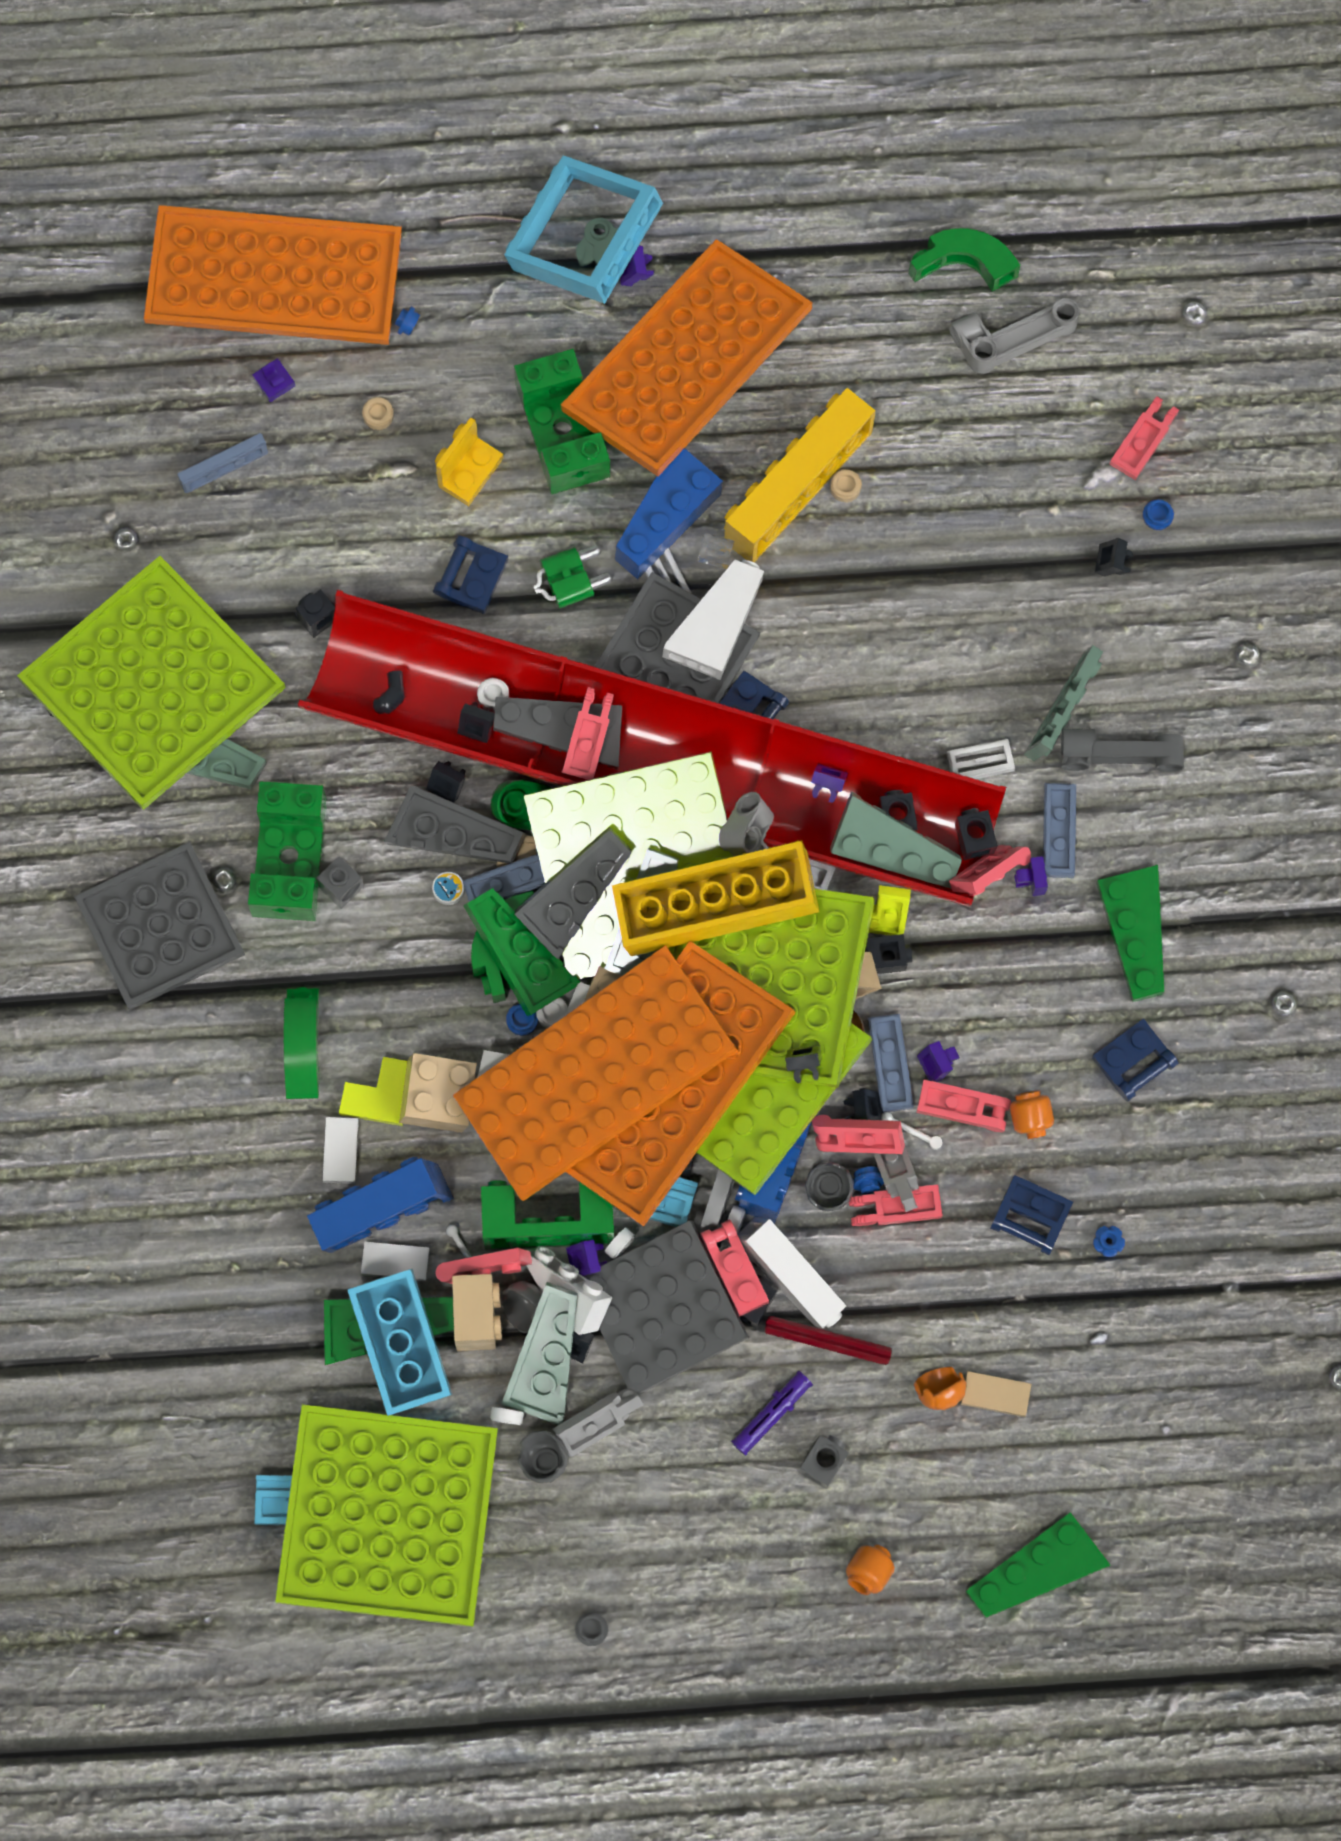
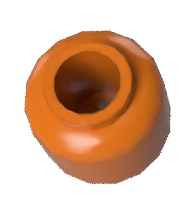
[1010,1090,1055,1139]
[846,1544,895,1595]

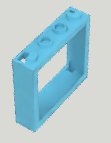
[504,155,663,304]

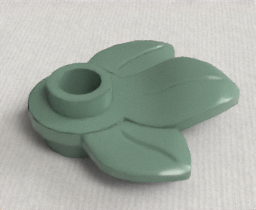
[576,218,618,266]

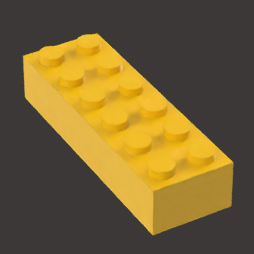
[724,388,876,563]
[612,841,820,956]

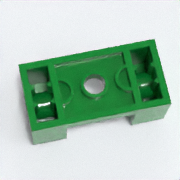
[514,349,610,495]
[248,781,327,921]
[481,1180,614,1249]

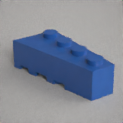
[615,448,723,579]
[735,1119,813,1224]
[307,1156,454,1253]

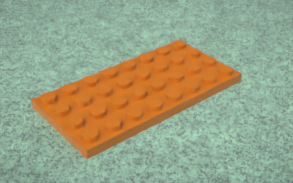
[144,205,402,345]
[561,239,812,476]
[566,941,796,1227]
[453,945,738,1201]

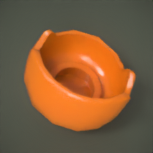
[914,1366,967,1410]

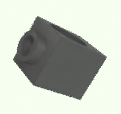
[317,856,364,909]
[799,1435,849,1490]

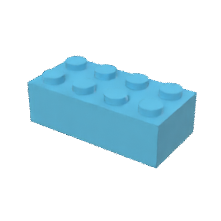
[348,1269,452,1416]

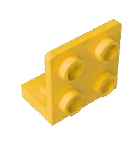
[435,417,504,506]

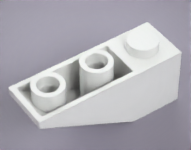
[526,1246,613,1335]

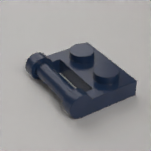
[433,535,509,614]
[719,670,790,719]
[1092,1018,1179,1102]
[990,1175,1073,1255]

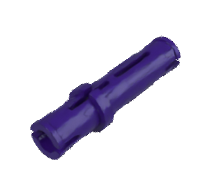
[731,1370,813,1456]

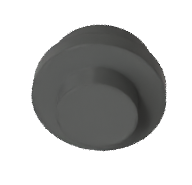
[575,1612,608,1646]

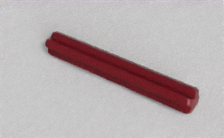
[765,1316,892,1365]

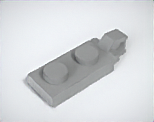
[873,1147,919,1212]
[553,1388,643,1457]

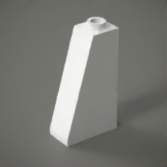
[662,560,764,680]
[738,1217,846,1328]

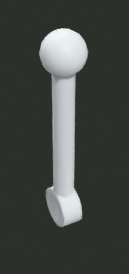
[881,1112,942,1150]
[446,1225,472,1258]

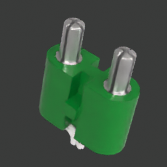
[533,545,611,609]

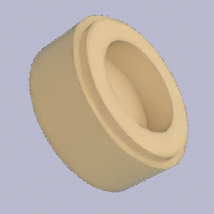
[362,397,394,430]
[830,469,862,502]

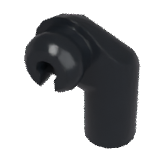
[373,671,405,714]

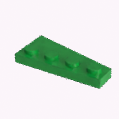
[1096,865,1164,1003]
[463,888,581,1016]
[324,1297,454,1365]
[965,1512,1111,1619]

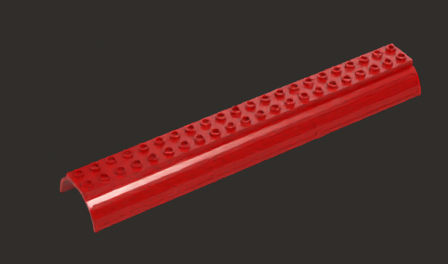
[298,590,1007,907]

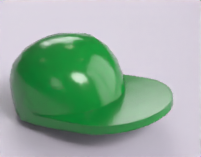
[491,780,551,830]

